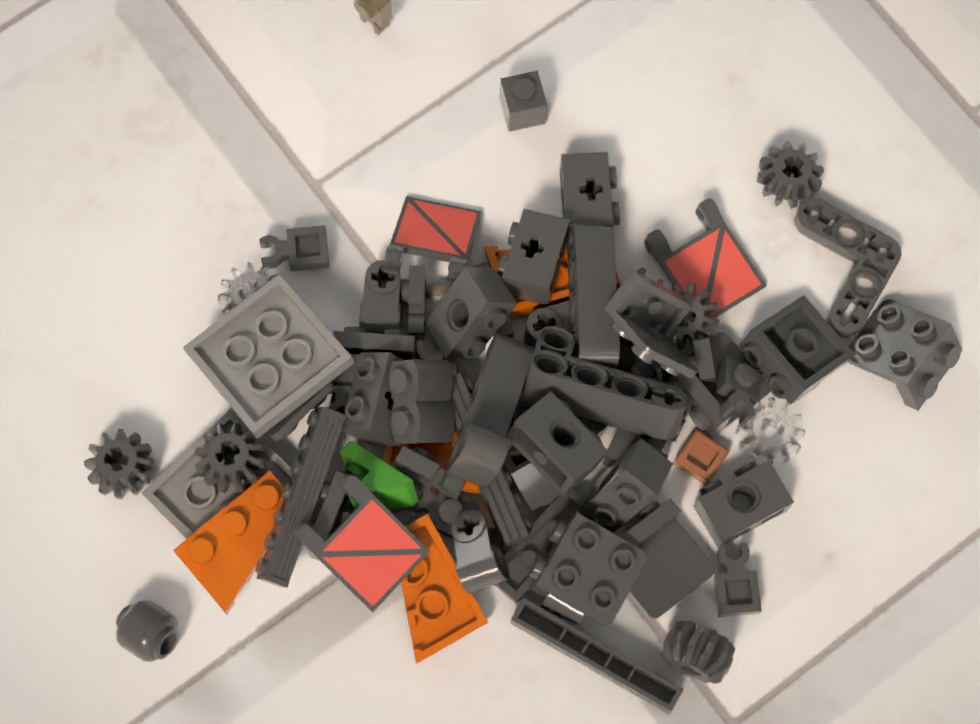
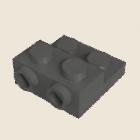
[739,295,856,405]

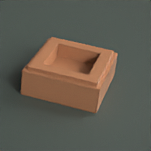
[673,429,730,486]

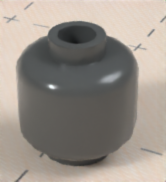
[116,599,179,662]

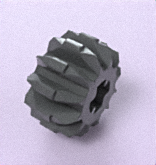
[757,140,824,209]
[669,282,720,350]
[195,423,265,493]
[84,429,156,499]
[661,621,735,684]

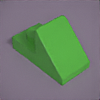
[340,440,419,511]

